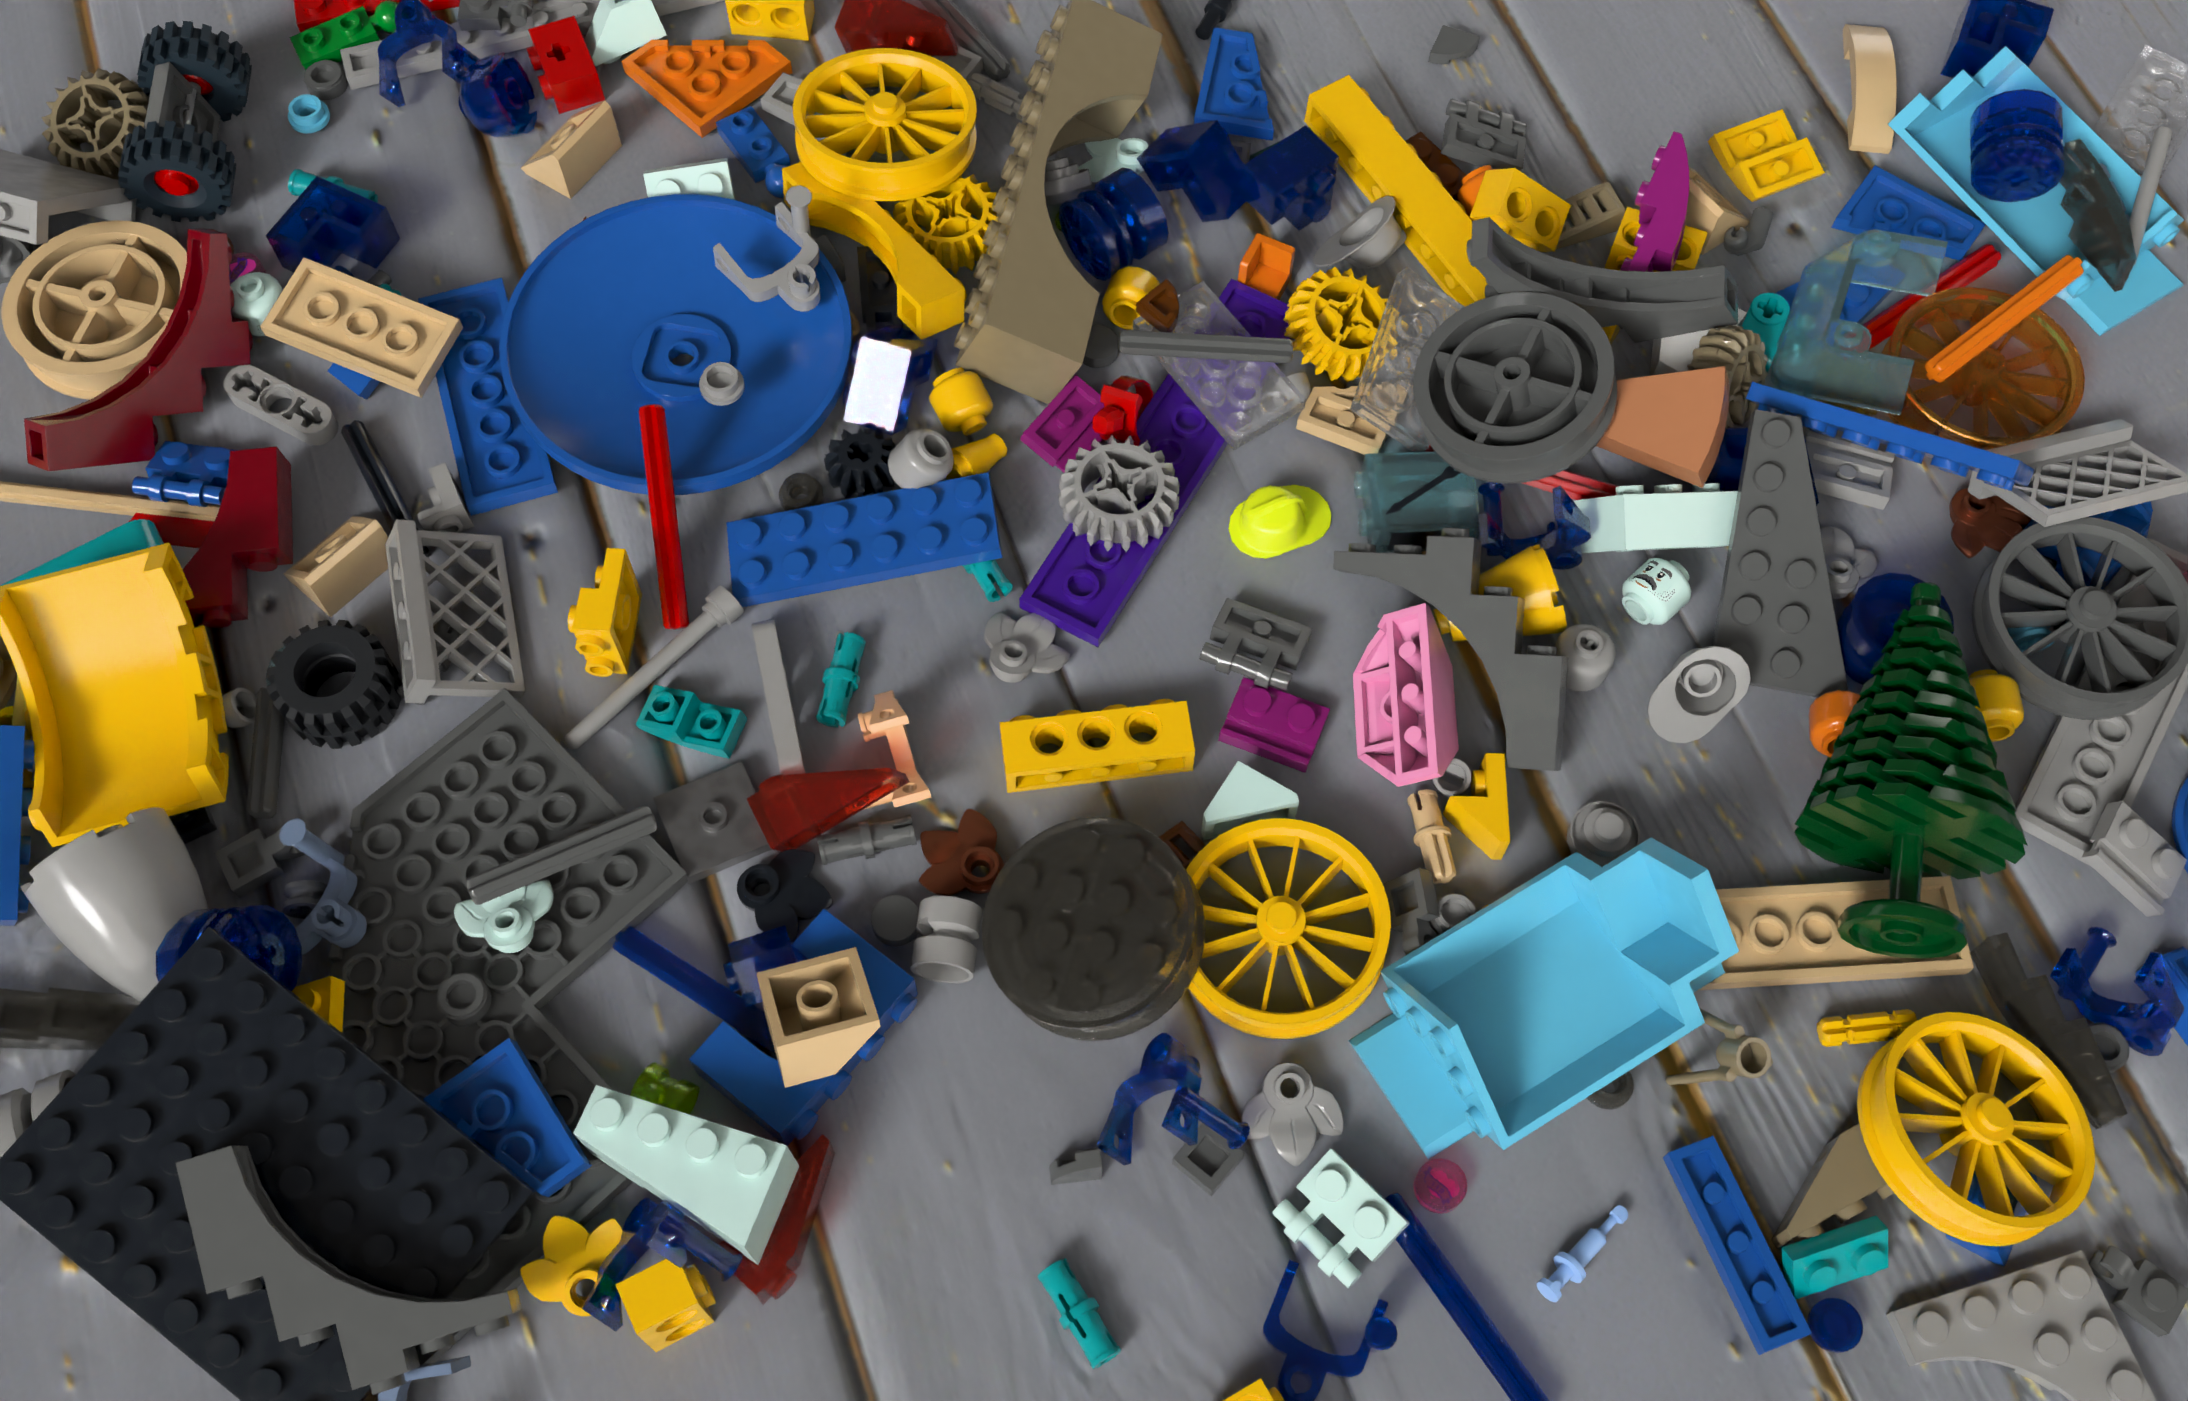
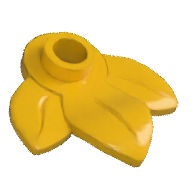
[520,1215,626,1316]

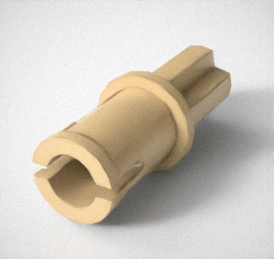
[1407,789,1457,884]

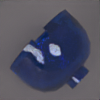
[458,52,537,138]

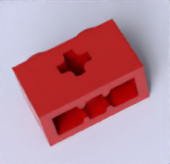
[526,16,605,114]

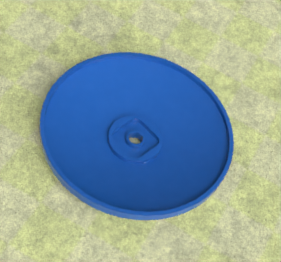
[499,194,853,495]

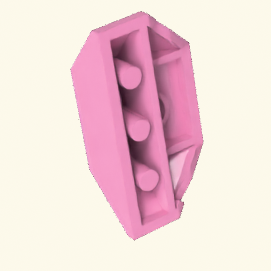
[1353,603,1459,787]

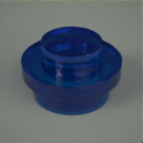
[1807,1298,1863,1353]

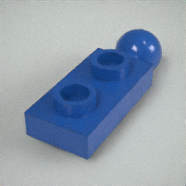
[716,106,791,199]

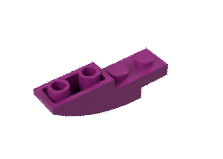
[1620,131,1689,272]

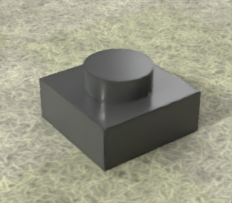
[1172,1120,1245,1197]

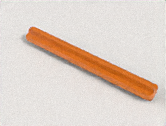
[1924,255,2084,383]

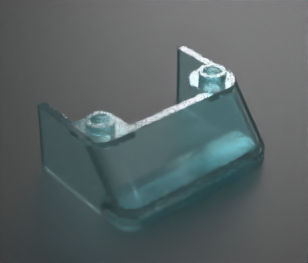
[1771,229,1948,415]

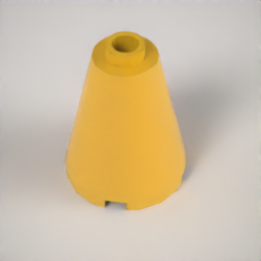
[1433,544,1567,641]

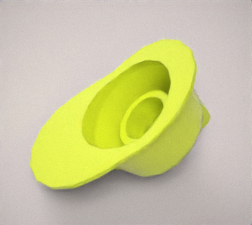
[1228,484,1332,559]

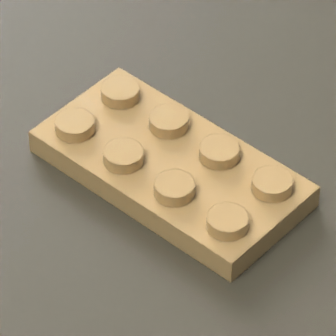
[260,257,463,398]

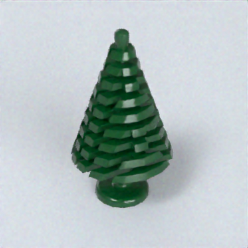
[1794,582,2028,959]

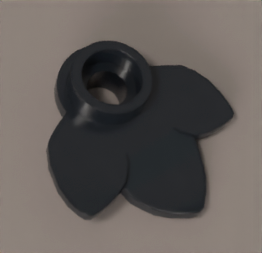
[737,849,833,942]

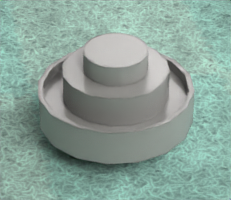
[1044,157,1092,205]
[1567,801,1640,867]

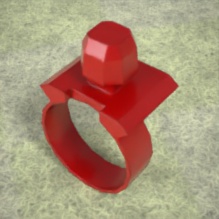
[1092,375,1153,446]

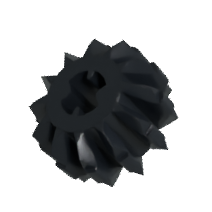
[824,424,896,499]

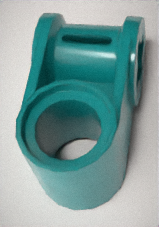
[1742,292,1790,372]

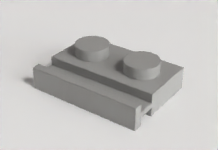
[1805,431,1895,510]
[2082,801,2187,917]

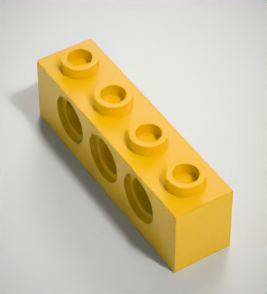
[999,699,1195,793]

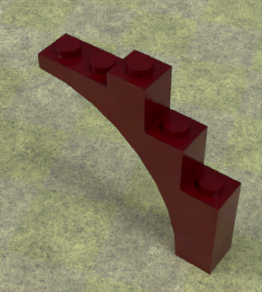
[24,228,253,471]
[182,446,293,628]

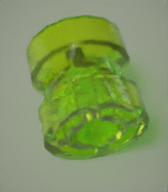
[630,1062,700,1115]

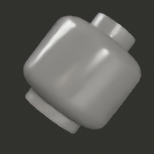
[888,428,954,489]
[1554,624,1616,692]

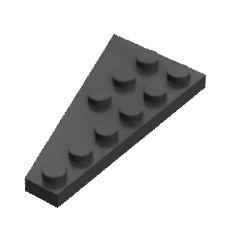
[1712,409,1848,697]

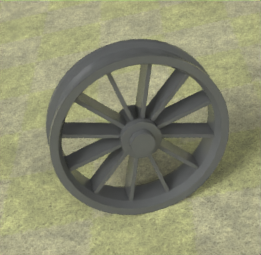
[1972,517,2188,720]

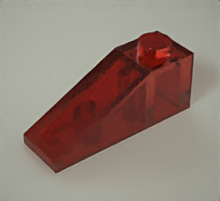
[834,0,958,56]
[747,767,909,852]
[711,1134,835,1305]

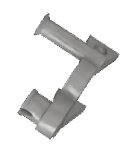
[713,185,820,312]

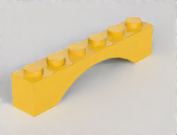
[782,162,967,340]

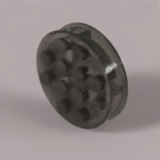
[982,817,1206,1041]

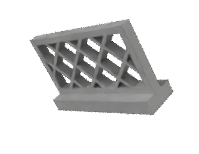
[1968,419,2188,527]
[385,519,525,703]

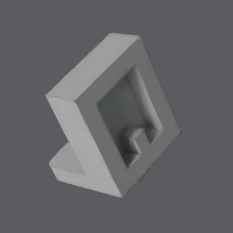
[417,462,474,533]

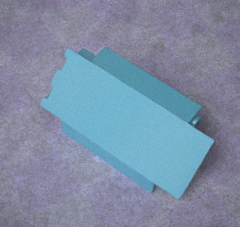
[1348,837,1739,1160]

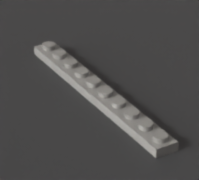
[340,0,725,90]

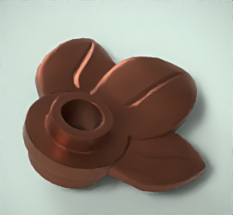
[1949,488,2032,558]
[919,808,1005,896]

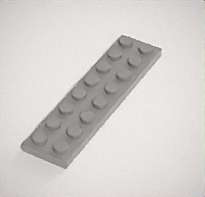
[2015,538,2188,867]

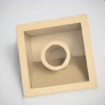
[756,947,881,1088]

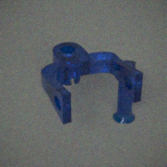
[378,0,497,107]
[1478,482,1591,570]
[2050,927,2184,1056]
[1096,1033,1250,1166]
[582,1197,742,1331]
[1262,1260,1398,1401]

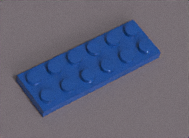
[418,277,558,516]
[1746,382,2034,491]
[726,472,1003,607]

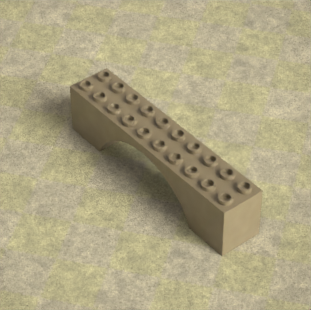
[954,0,1163,404]

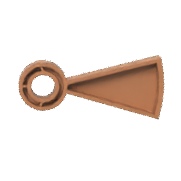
[1596,366,1729,488]

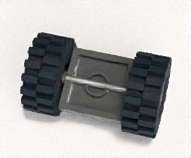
[118,21,252,222]

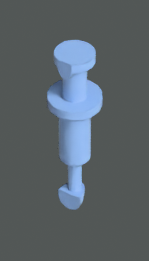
[1537,1205,1628,1303]

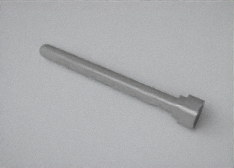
[564,585,744,750]

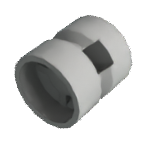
[910,896,983,983]

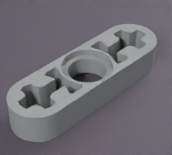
[223,365,338,446]

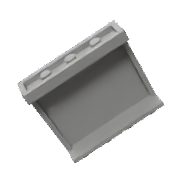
[0,149,136,245]

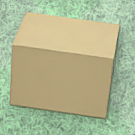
[521,100,622,199]
[1685,167,1750,255]
[283,516,388,617]

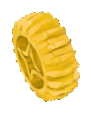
[893,174,997,275]
[1283,267,1399,383]

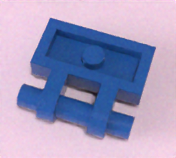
[132,441,235,507]

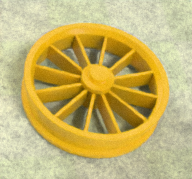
[793,48,977,201]
[1172,818,1391,1039]
[1857,1012,2095,1246]

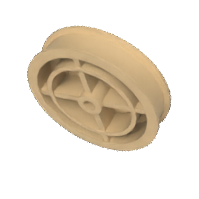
[1,220,187,400]

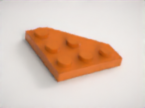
[621,40,793,138]

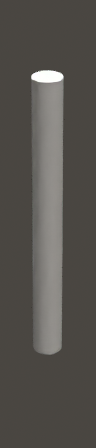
[2118,126,2173,267]

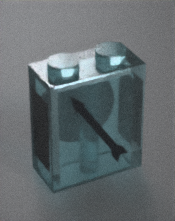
[1354,452,1482,553]

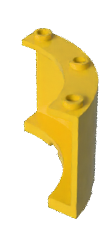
[0,543,229,847]

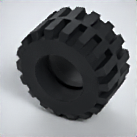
[266,619,402,749]

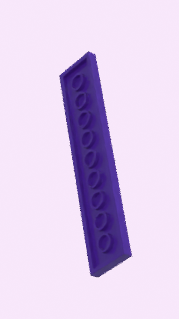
[1019,278,1294,647]

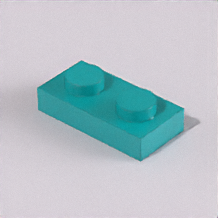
[1782,1215,1889,1300]

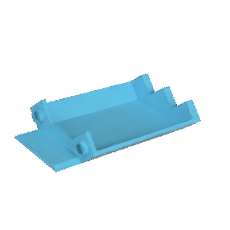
[1888,46,2184,336]

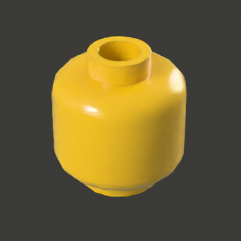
[1102,266,1160,330]
[929,367,993,436]
[1968,669,2024,742]

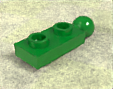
[289,0,407,70]

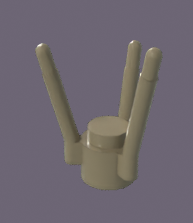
[1666,1008,1773,1085]

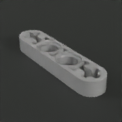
[751,619,807,786]

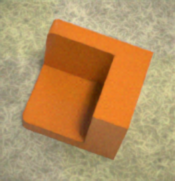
[1238,233,1295,300]

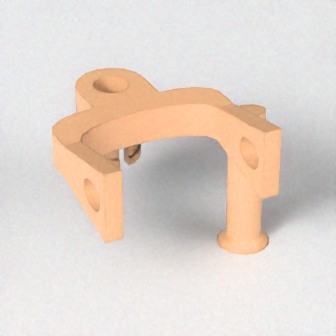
[842,690,932,818]

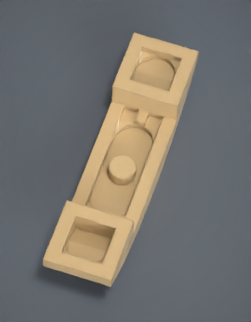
[1843,24,1897,154]

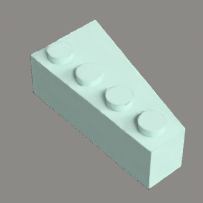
[573,1085,799,1265]

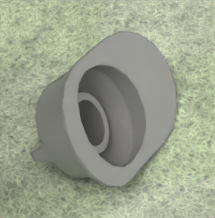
[1313,196,1406,269]
[1647,646,1751,743]

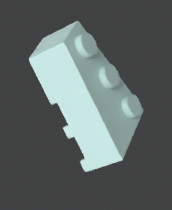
[1572,483,1738,554]

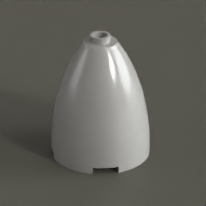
[20,807,212,1002]

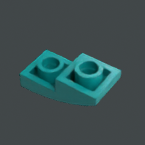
[636,685,748,759]

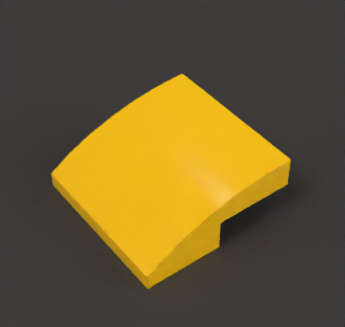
[1707,109,1825,202]

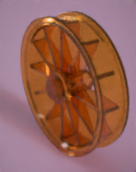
[1876,287,2085,450]

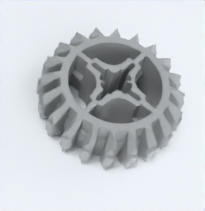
[1058,435,1180,552]

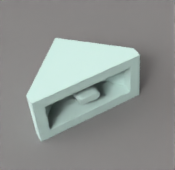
[1201,761,1299,840]

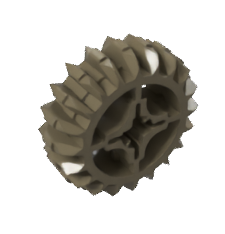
[41,68,149,180]
[1687,325,1768,445]

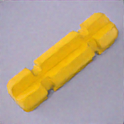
[1816,1009,1917,1047]

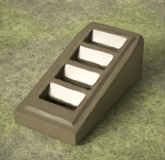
[1545,182,1625,253]

